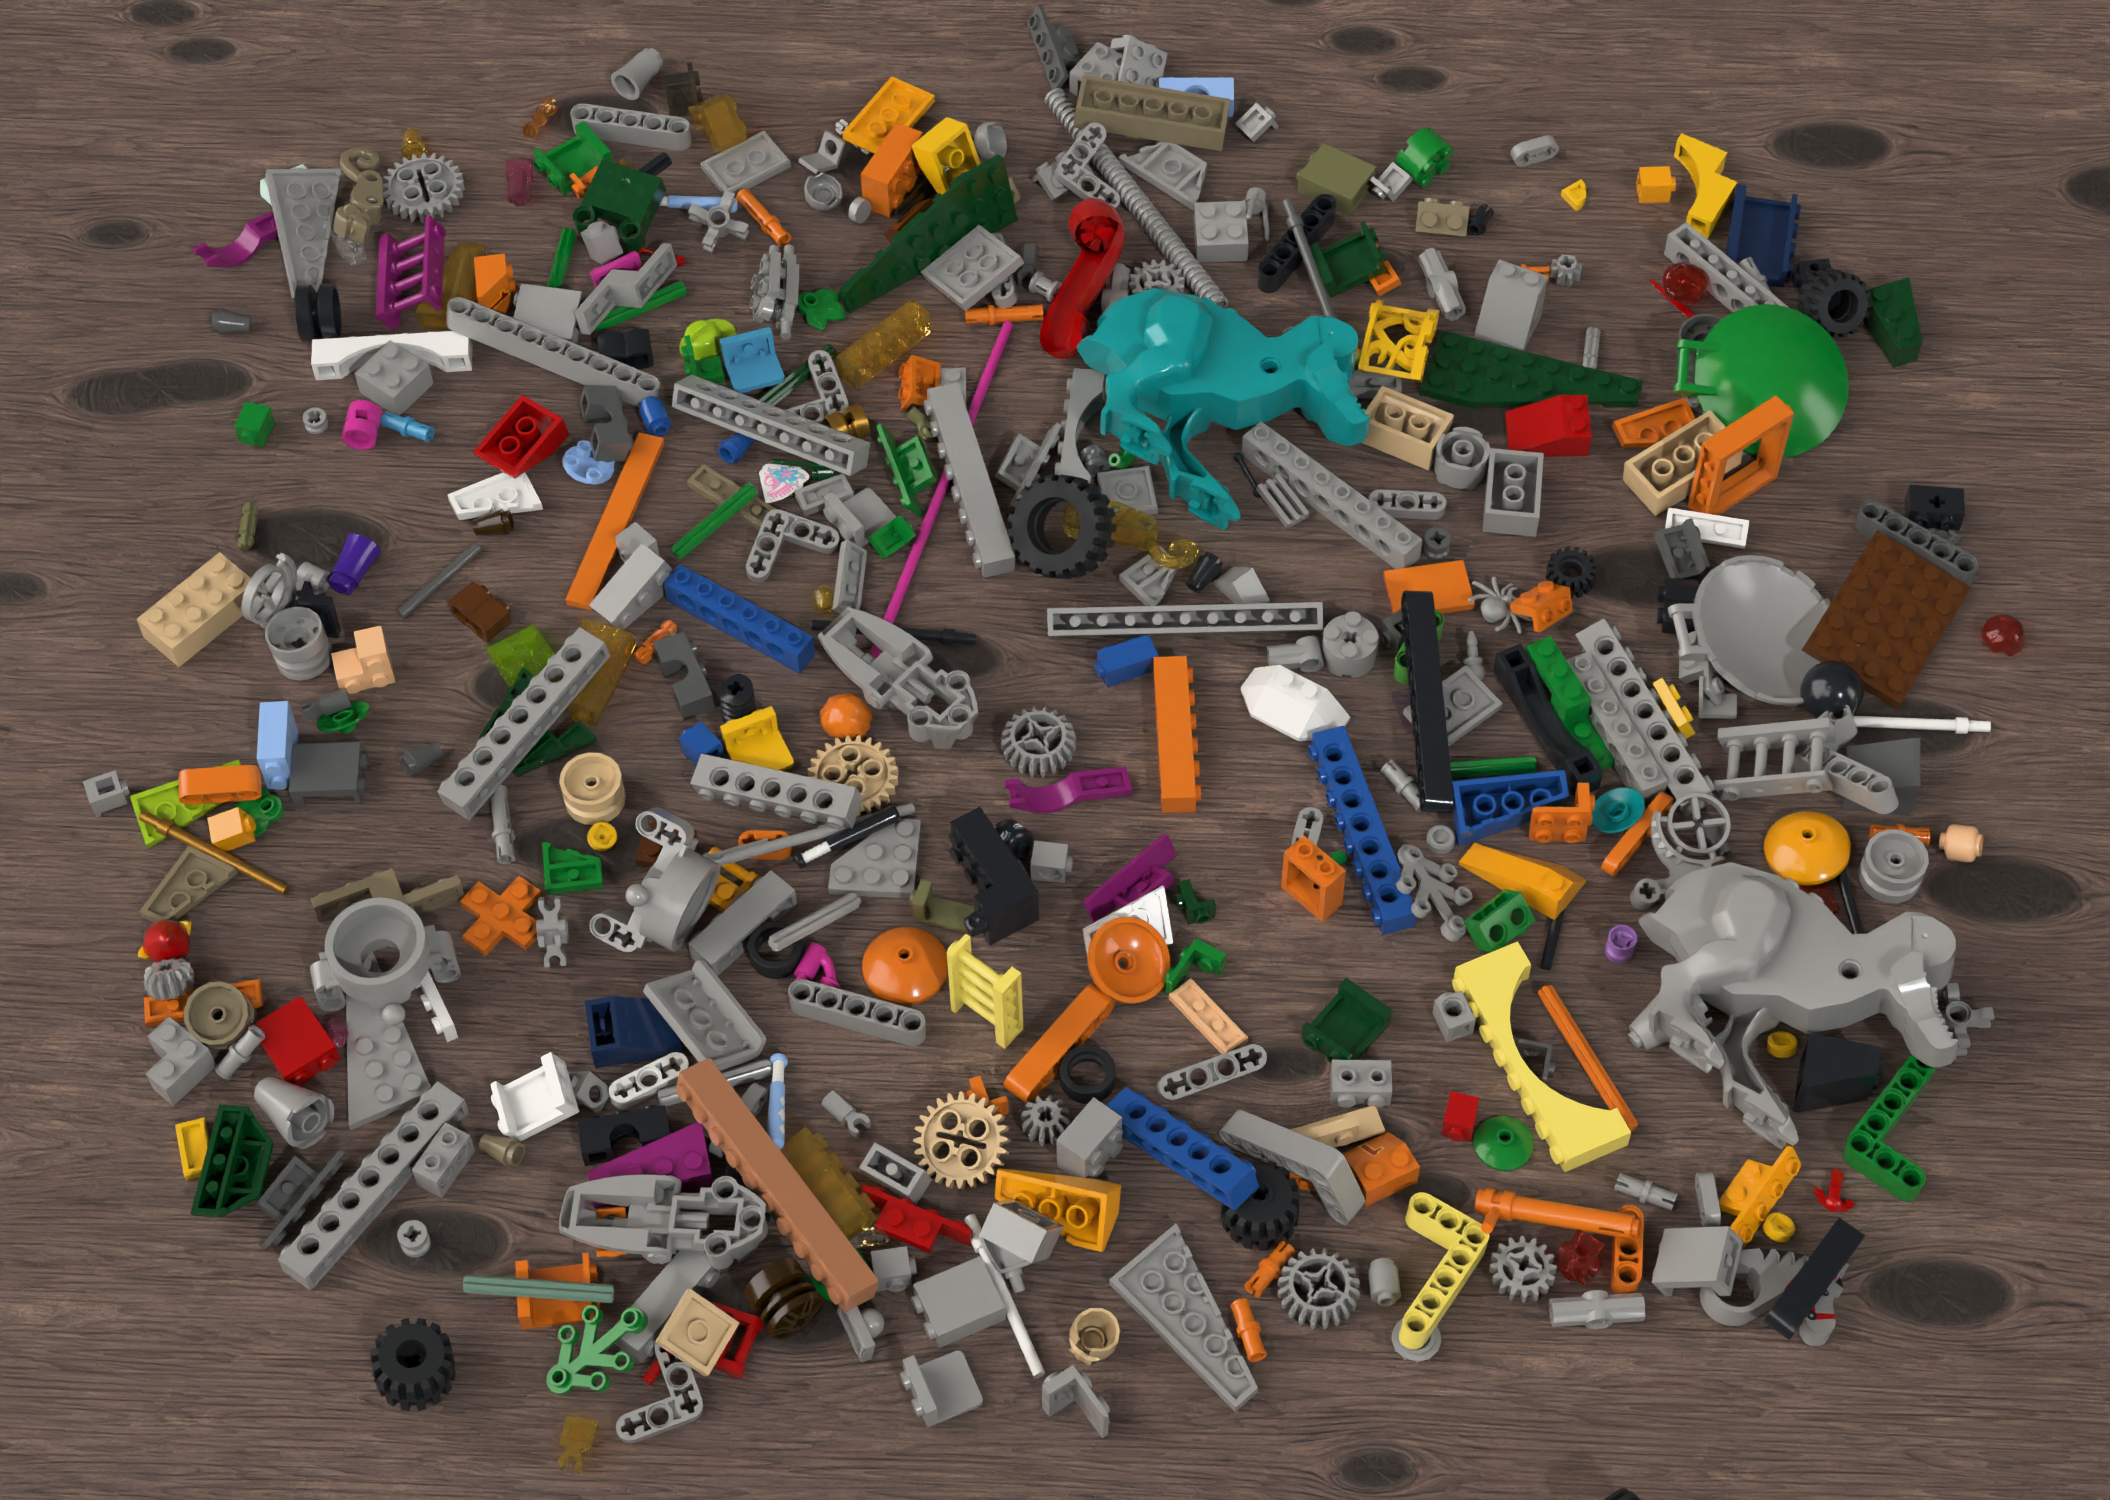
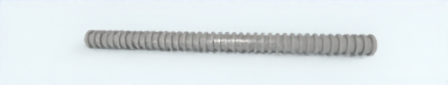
[1045,88,1228,309]

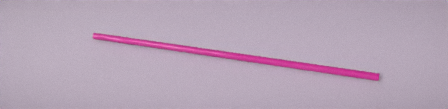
[869,321,1013,659]

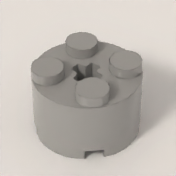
[1434,427,1490,490]
[1322,611,1379,678]

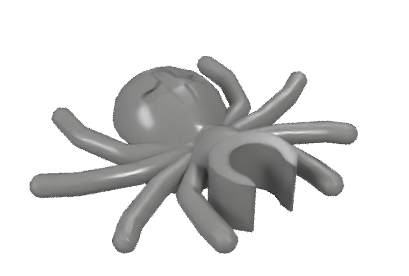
[1468,577,1533,635]

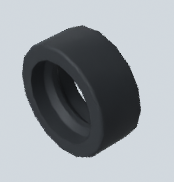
[748,921,804,979]
[1060,1045,1116,1104]

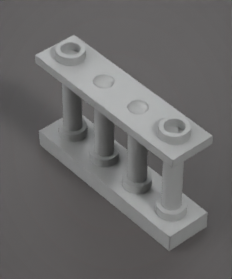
[1713,718,1836,801]

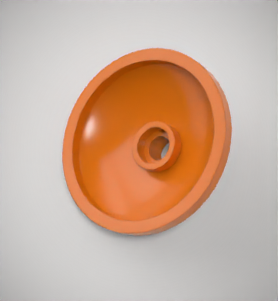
[1087,917,1170,1004]
[862,927,948,1006]

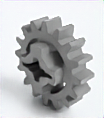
[1129,259,1185,295]
[1489,1236,1557,1303]

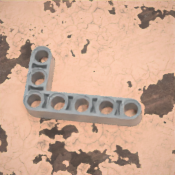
[1794,705,1899,814]
[1218,1110,1366,1225]

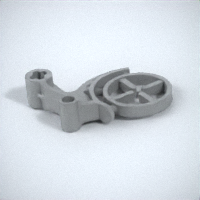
[241,553,331,628]
[1630,793,1731,911]

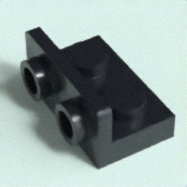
[295,581,341,638]

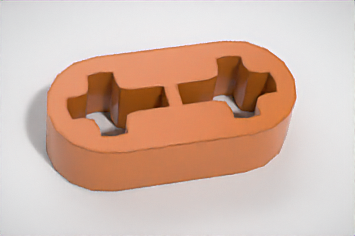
[738,830,793,860]

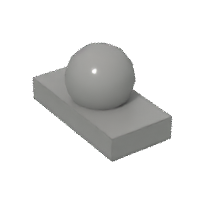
[837,1305,885,1362]

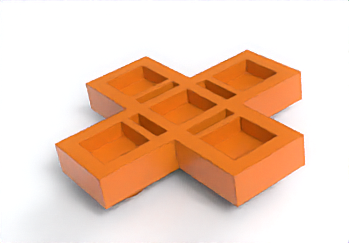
[460,876,542,956]

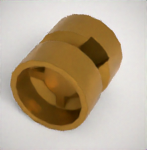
[823,403,871,439]

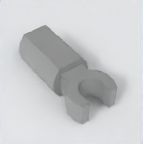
[821,1090,871,1138]

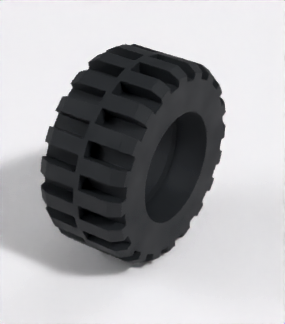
[1008,474,1117,579]

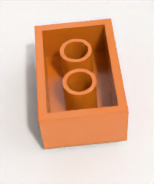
[860,122,923,218]

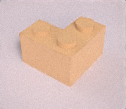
[331,626,396,694]

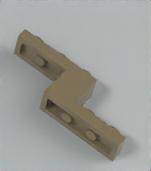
[310,868,465,922]

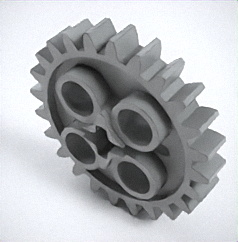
[383,152,465,223]

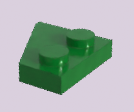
[542,842,604,895]

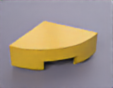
[1561,179,1587,212]

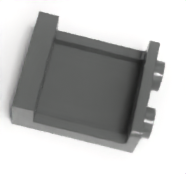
[289,742,369,806]

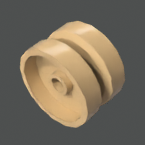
[559,752,626,825]

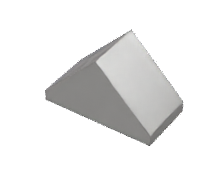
[1213,566,1270,604]

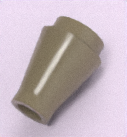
[479,1133,525,1167]

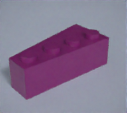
[587,1122,713,1210]

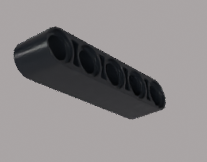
[1258,194,1336,293]
[1763,1217,1865,1340]

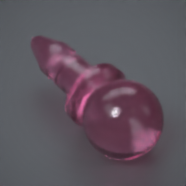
[325,1017,349,1048]

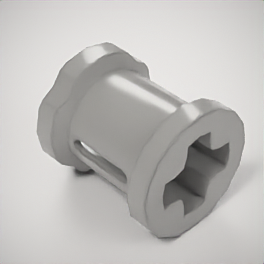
[1028,271,1062,303]

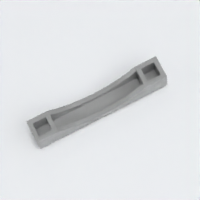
[1055,368,1105,512]

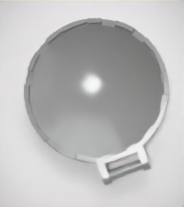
[1668,555,1831,706]

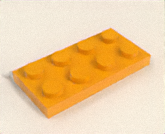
[842,76,935,154]

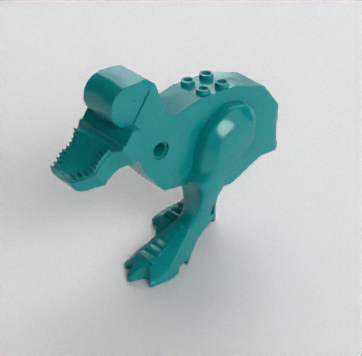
[1077,288,1370,530]

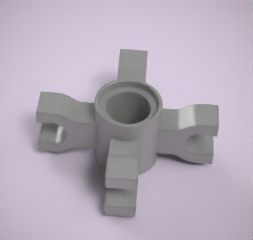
[688,190,749,254]
[536,896,569,967]
[1940,983,1995,1056]

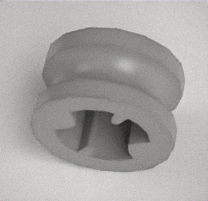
[302,408,328,434]

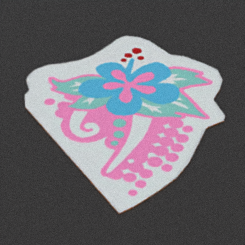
[759,464,809,503]

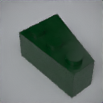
[1863,277,1922,368]

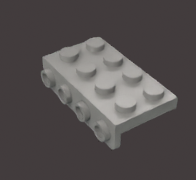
[643,959,766,1071]

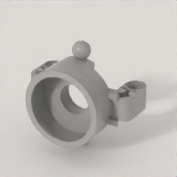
[589,807,720,952]
[310,897,461,1026]

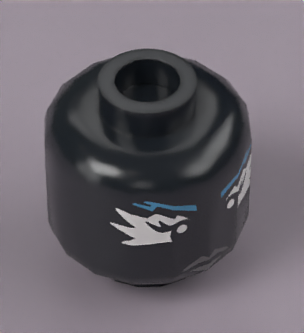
[994,819,1032,860]

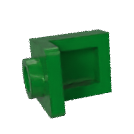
[867,515,915,560]

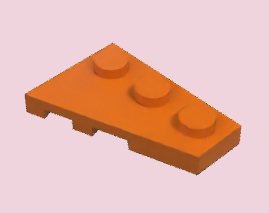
[1612,398,1696,448]

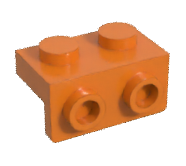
[1510,581,1573,633]

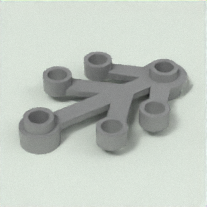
[1396,844,1472,942]

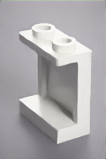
[490,1052,579,1142]

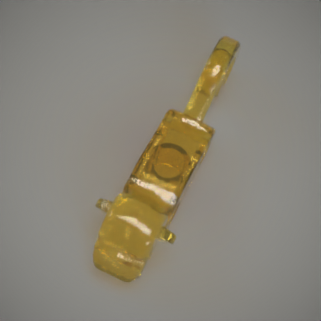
[1063,501,1198,569]

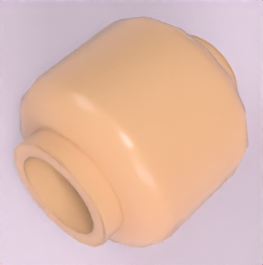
[1939,824,1983,862]

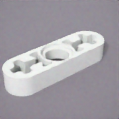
[609,1052,689,1109]

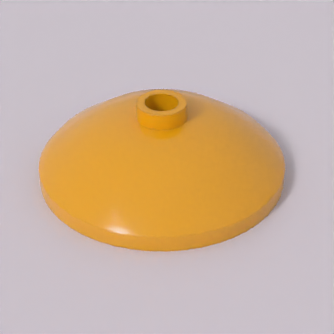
[1764,811,1851,885]

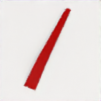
[1650,280,1695,319]

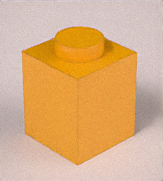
[1636,166,1676,203]
[207,807,256,852]

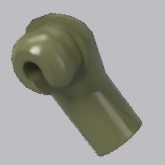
[906,406,934,441]

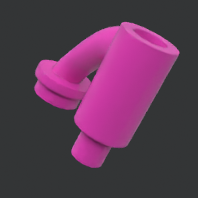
[794,943,841,989]

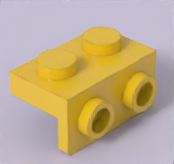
[1652,678,1696,739]

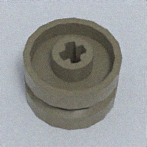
[184,981,257,1052]

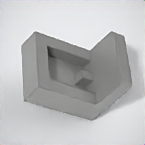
[1370,162,1413,202]

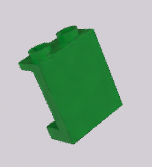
[533,121,613,196]

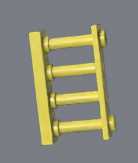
[947,934,1023,1049]

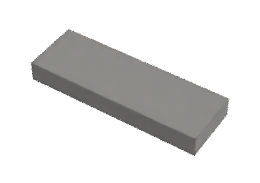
[832,539,867,614]

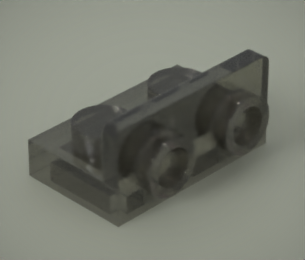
[664,62,703,117]

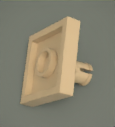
[655,1289,739,1376]

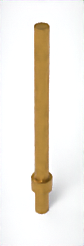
[139,810,289,896]

